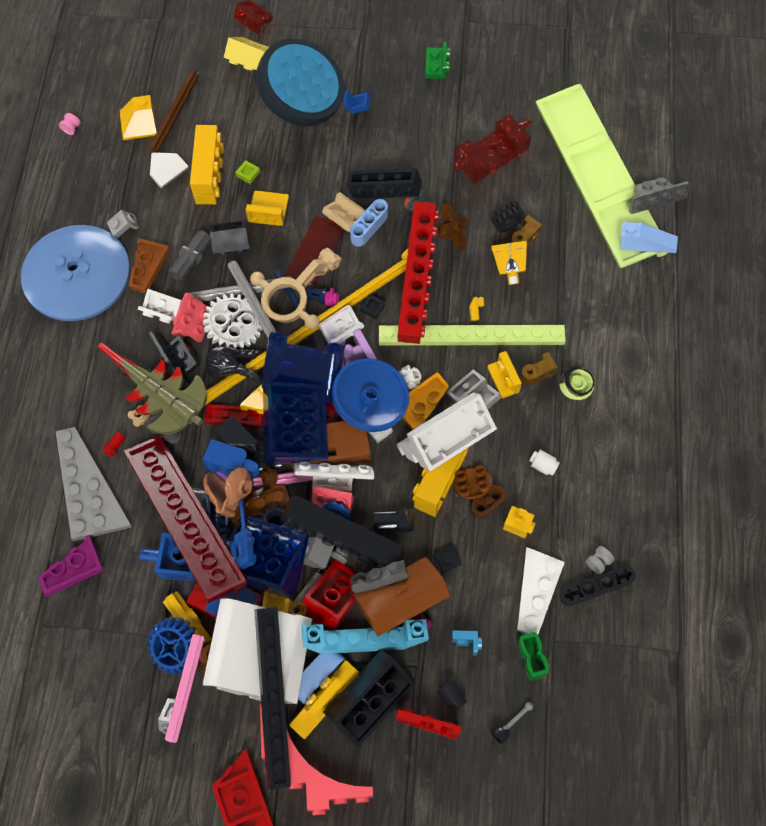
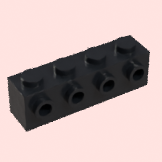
[347,168,423,199]

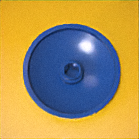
[332,359,409,432]

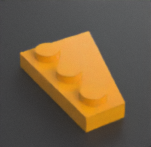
[402,372,449,430]

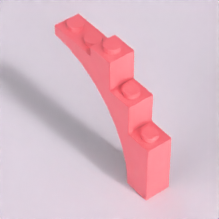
[260,705,373,815]

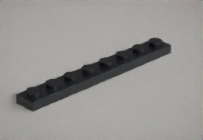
[254,607,291,790]

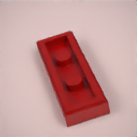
[204,404,264,428]

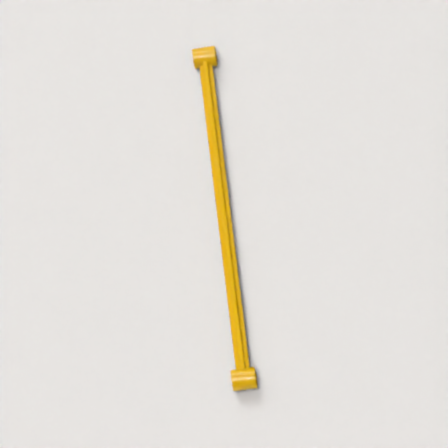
[205,249,422,405]

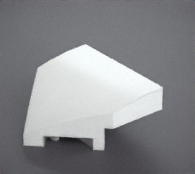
[150,153,188,188]

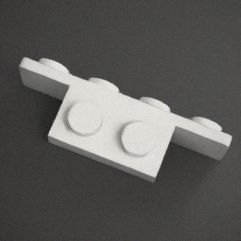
[294,462,374,491]

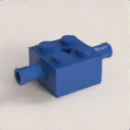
[140,533,196,582]

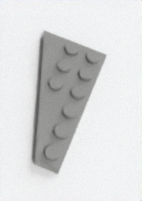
[56,427,132,541]

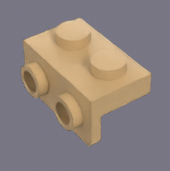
[322,192,366,232]

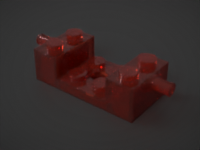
[453,114,532,183]

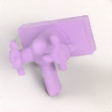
[333,329,377,370]

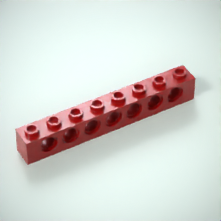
[398,201,439,344]

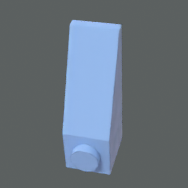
[621,222,678,253]

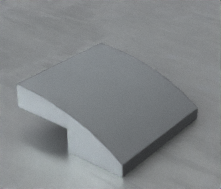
[446,369,501,409]

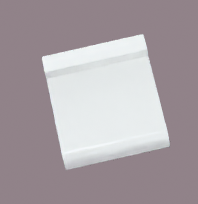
[397,392,497,471]
[203,599,312,704]

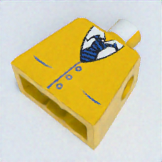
[491,241,527,285]

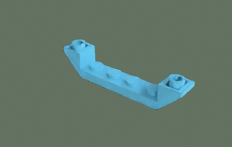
[301,619,429,654]

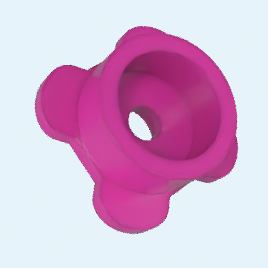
[325,288,339,307]

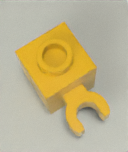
[503,506,536,538]

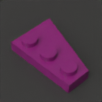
[38,535,104,597]

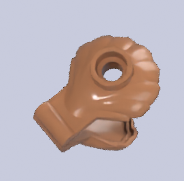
[203,467,252,518]

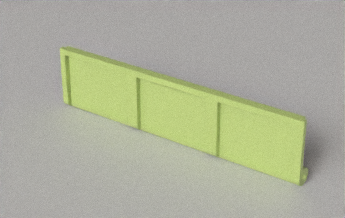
[536,84,667,268]

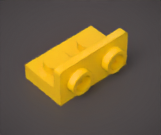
[487,351,522,398]

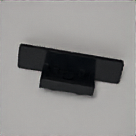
[149,330,200,391]

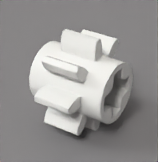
[399,365,421,390]

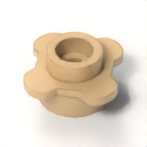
[128,405,150,427]

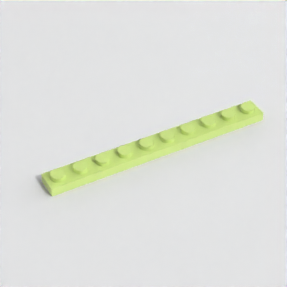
[379,325,565,345]

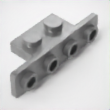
[629,177,690,214]

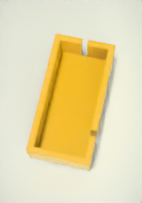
[190,125,224,204]
[412,447,469,517]

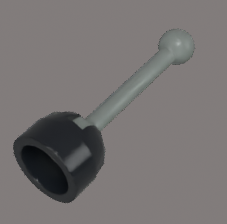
[490,702,533,745]

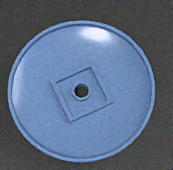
[21,225,130,321]

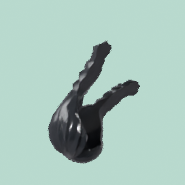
[205,346,264,385]

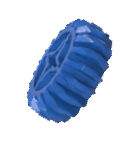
[146,617,196,675]

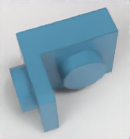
[452,631,482,655]

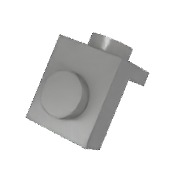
[107,210,139,238]

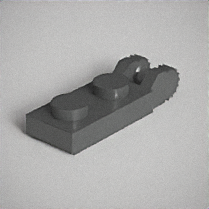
[351,560,408,593]

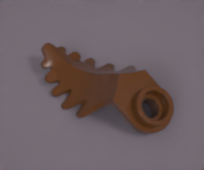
[232,467,278,528]

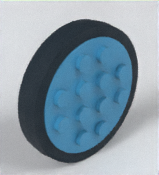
[256,38,345,127]

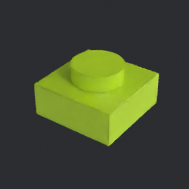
[235,160,260,184]

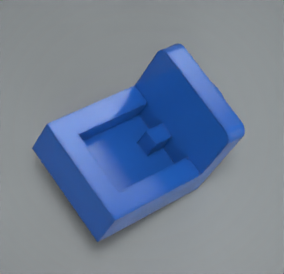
[343,90,371,114]

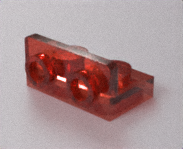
[234,0,273,34]

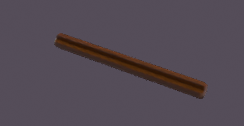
[150,70,199,152]

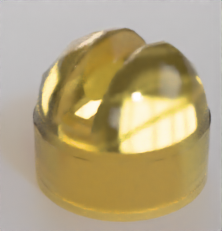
[289,601,307,616]

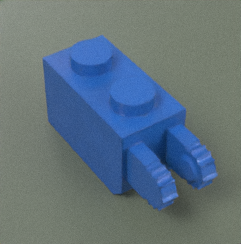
[202,439,260,479]

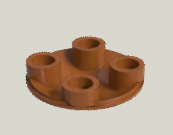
[453,465,492,499]

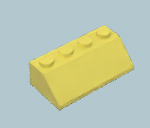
[224,37,269,71]

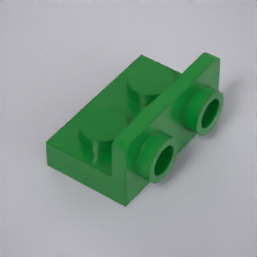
[425,42,450,79]

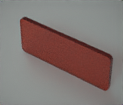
[284,216,344,288]

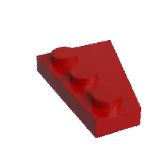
[396,708,461,740]

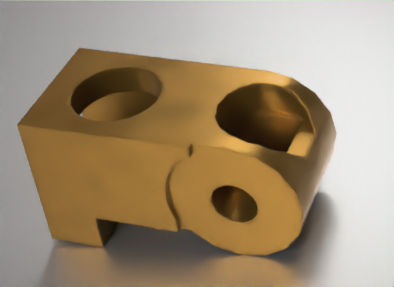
[511,215,542,247]
[521,352,558,385]

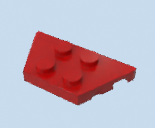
[212,750,274,826]

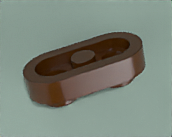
[471,485,506,518]

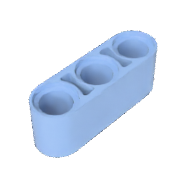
[350,199,388,247]
[298,653,346,704]

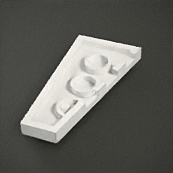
[517,547,565,635]

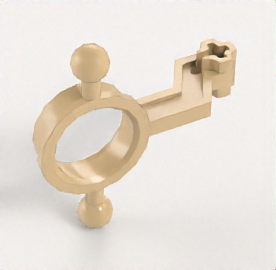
[250,247,342,329]

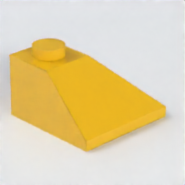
[120,95,157,140]

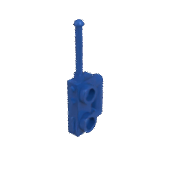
[229,500,256,570]

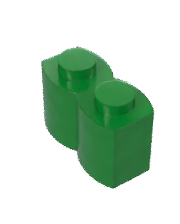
[517,632,549,681]

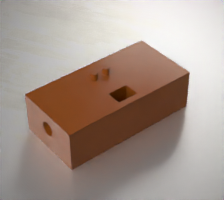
[287,421,371,471]
[355,557,450,637]

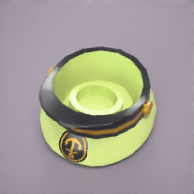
[559,367,594,400]

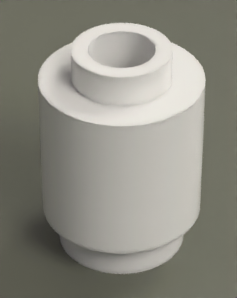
[529,449,560,476]

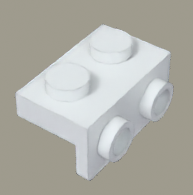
[138,289,182,324]
[318,305,364,346]

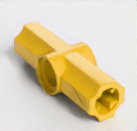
[163,592,212,649]

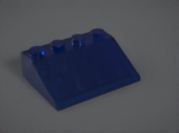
[263,382,328,465]
[226,516,309,600]

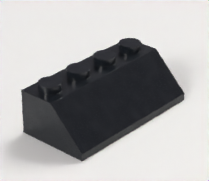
[323,650,416,748]

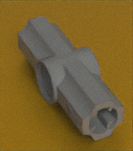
[168,230,211,281]

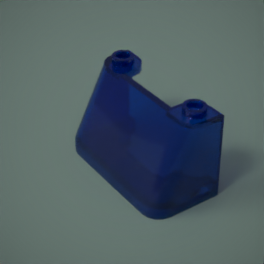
[262,332,346,403]

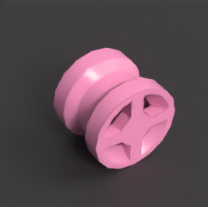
[59,113,81,135]

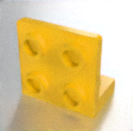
[246,191,289,226]

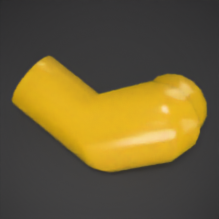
[469,297,484,321]

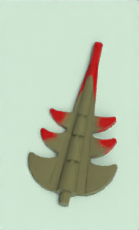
[98,342,207,434]

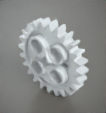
[203,293,263,349]

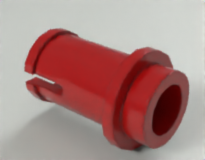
[102,432,126,457]

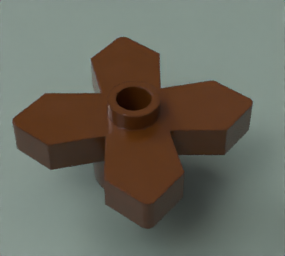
[436,203,468,251]

